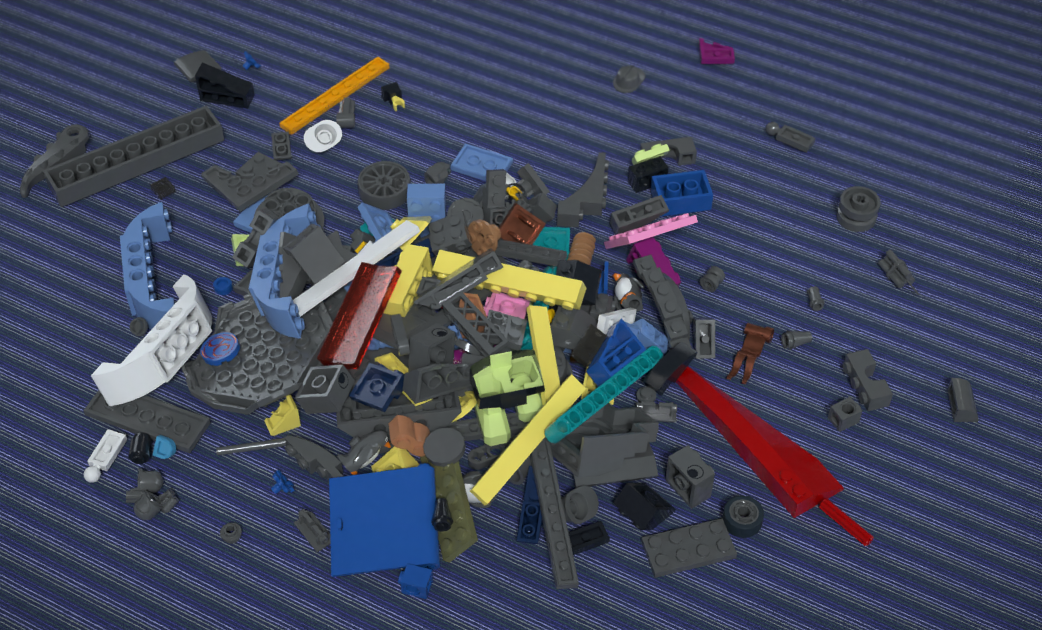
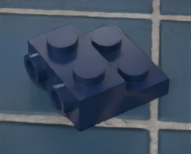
[349,363,404,412]

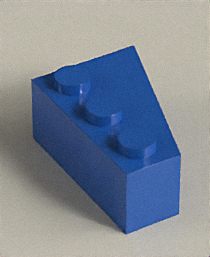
[586,318,646,387]

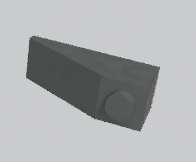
[610,195,669,235]

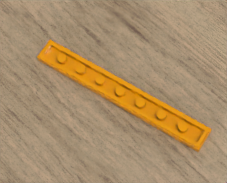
[279,56,390,135]

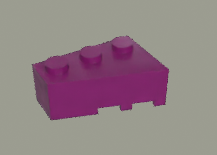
[626,237,681,287]

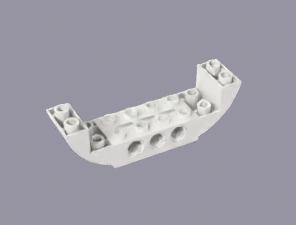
[91,275,212,406]

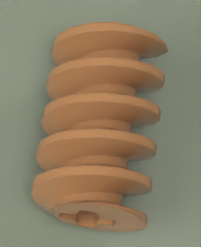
[567,232,596,265]

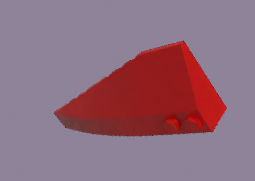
[676,367,844,518]

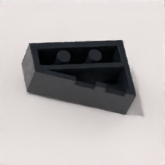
[195,62,255,109]

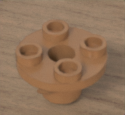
[468,219,501,256]

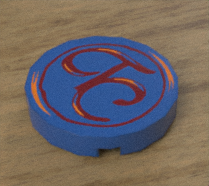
[200,332,240,366]

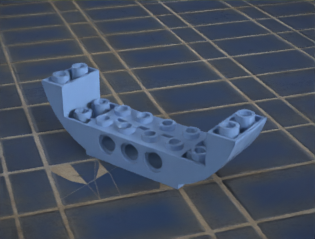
[120,202,175,330]
[249,204,321,338]

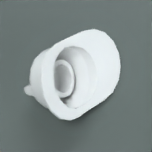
[304,120,342,152]

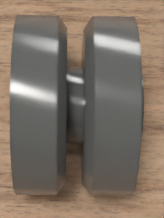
[837,186,881,232]

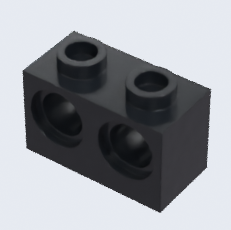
[628,156,669,193]

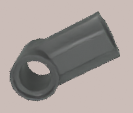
[336,98,355,128]

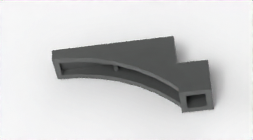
[557,152,609,227]

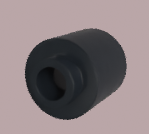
[128,433,152,464]

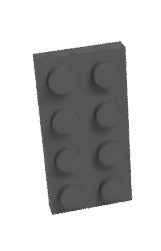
[641,518,737,578]

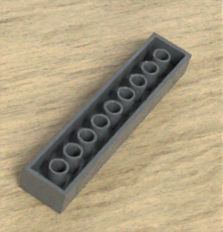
[43,105,224,207]

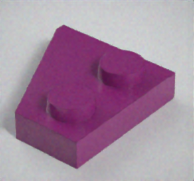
[699,38,735,64]

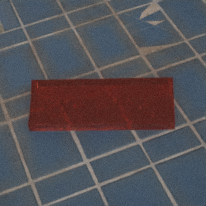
[317,262,402,369]

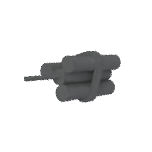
[878,249,920,295]

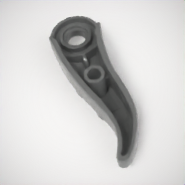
[20,124,89,198]

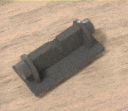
[636,400,677,422]
[293,509,331,552]

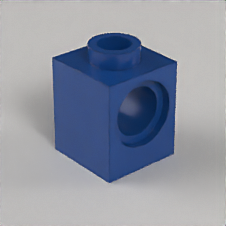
[398,564,433,599]

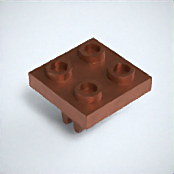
[499,203,546,245]

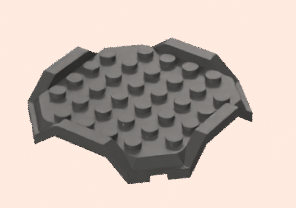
[181,293,336,415]

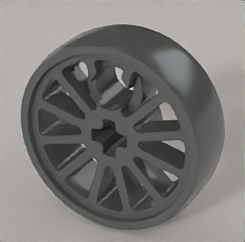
[357,161,411,210]

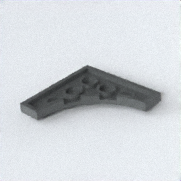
[201,162,299,212]

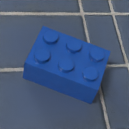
[651,170,713,217]

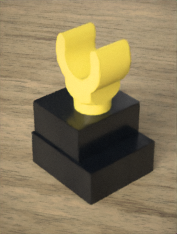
[381,82,405,111]

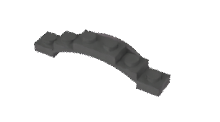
[633,255,692,350]

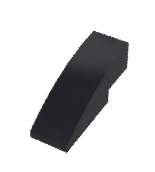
[643,342,698,396]

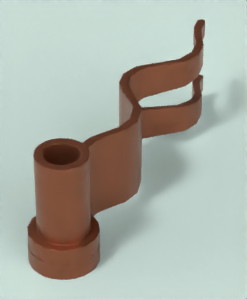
[727,323,774,385]

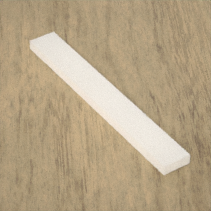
[293,220,420,317]

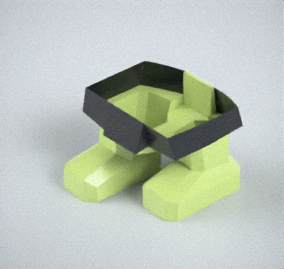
[470,349,545,446]

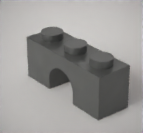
[640,137,697,166]
[232,208,281,268]
[842,349,893,411]

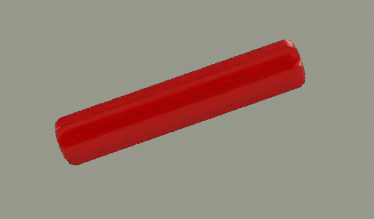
[819,499,874,546]

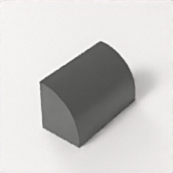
[947,378,979,422]

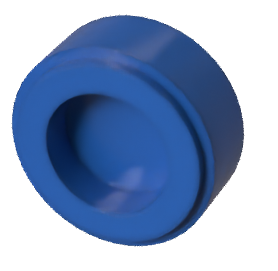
[213,277,233,295]

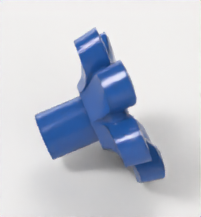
[242,51,261,70]
[271,470,295,494]

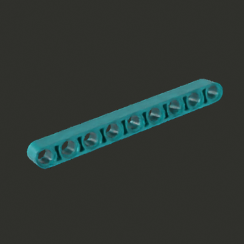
[545,346,663,443]

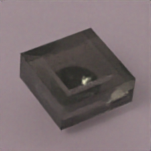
[150,177,176,200]

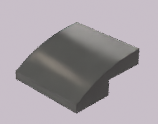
[174,50,222,82]

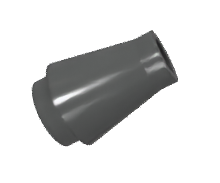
[781,330,812,350]

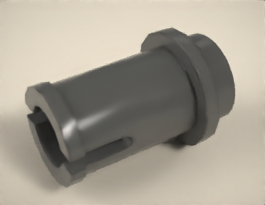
[807,286,825,311]

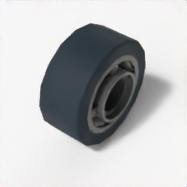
[723,495,764,538]

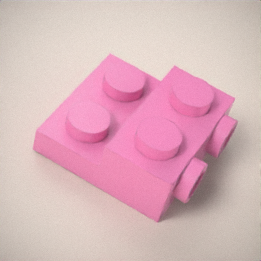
[483,293,530,320]

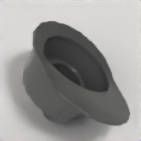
[613,65,646,93]
[561,485,599,525]

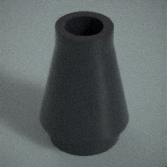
[431,498,453,532]

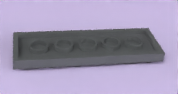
[83,390,211,454]

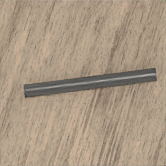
[216,436,299,456]

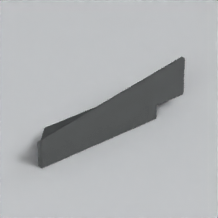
[412,248,503,309]

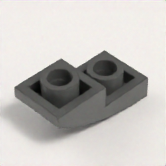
[271,131,292,160]

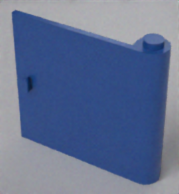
[329,463,440,577]

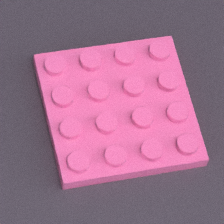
[604,213,698,249]

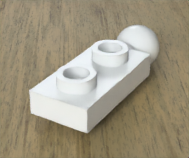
[84,429,127,483]

